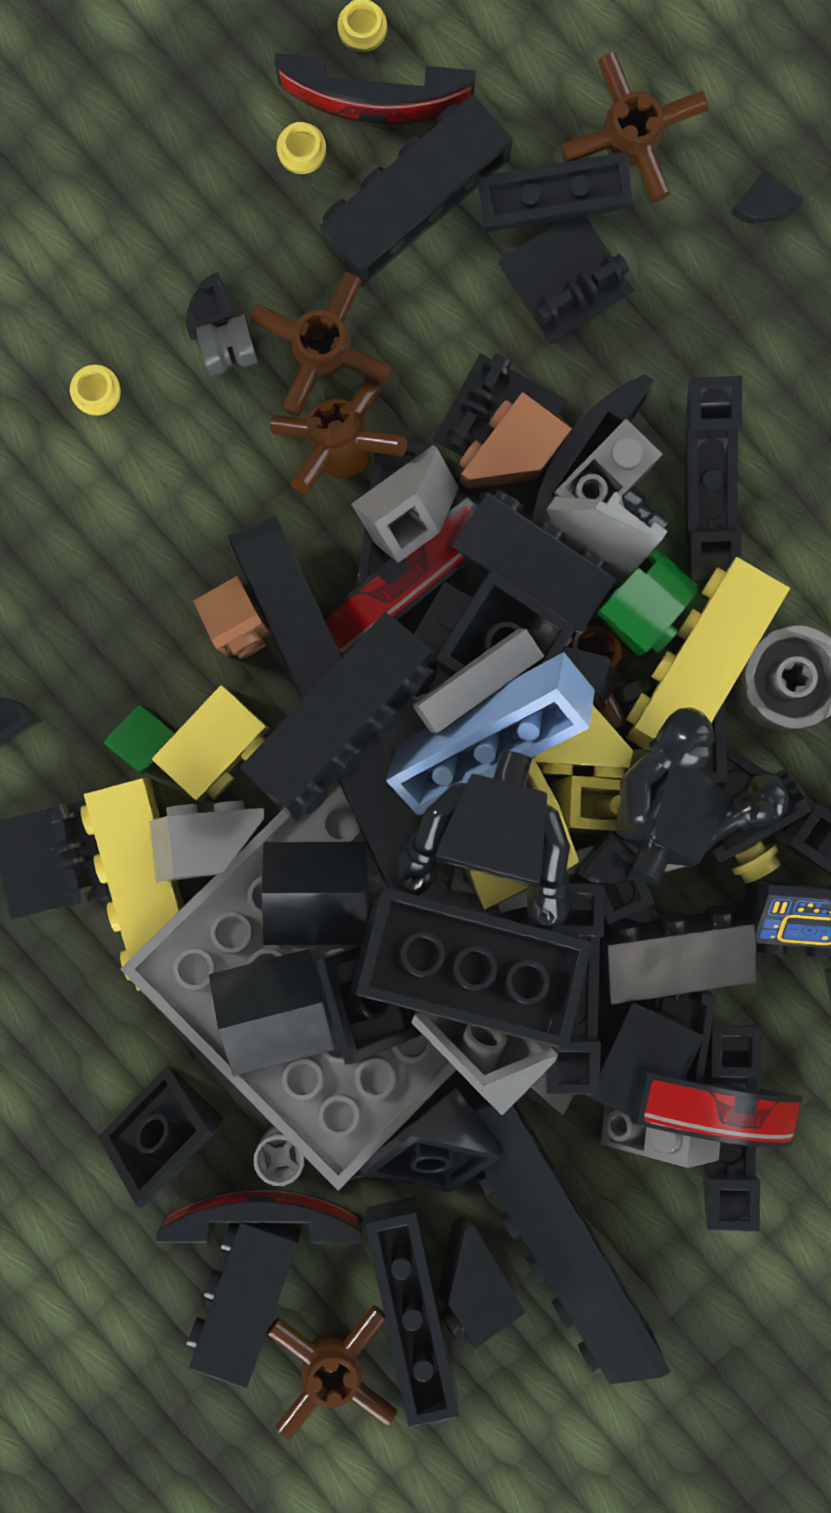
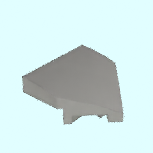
[547,491,667,588]

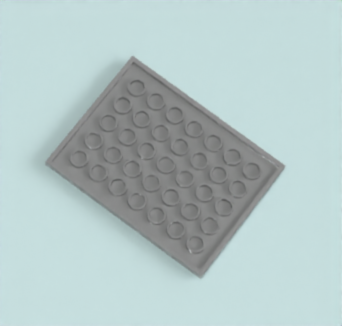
[120,694,582,1191]

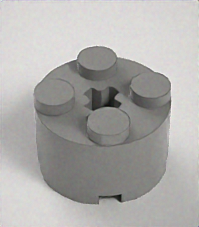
[733,626,831,731]

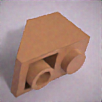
[459,392,572,489]
[193,576,271,660]

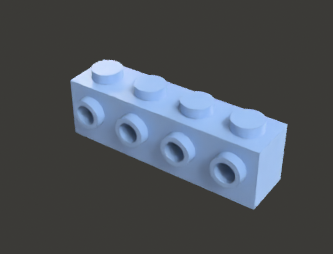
[386,652,595,816]

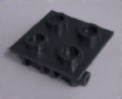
[498,216,634,344]
[433,353,567,487]
[0,800,109,920]

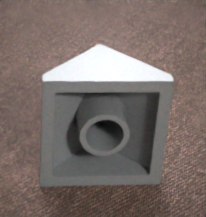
[412,1012,558,1115]

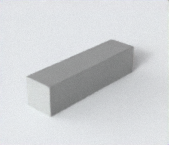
[412,629,544,733]

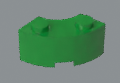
[594,547,703,656]

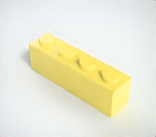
[626,557,790,750]
[81,778,185,991]

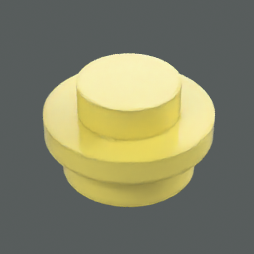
[338,0,387,52]
[277,122,326,174]
[70,365,121,416]
[731,841,781,884]

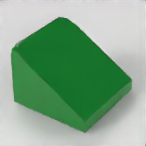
[103,705,175,774]

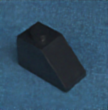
[437,1217,526,1349]

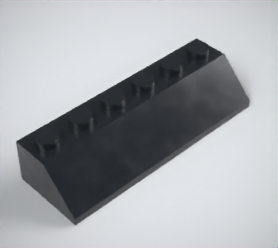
[466,1092,671,1384]

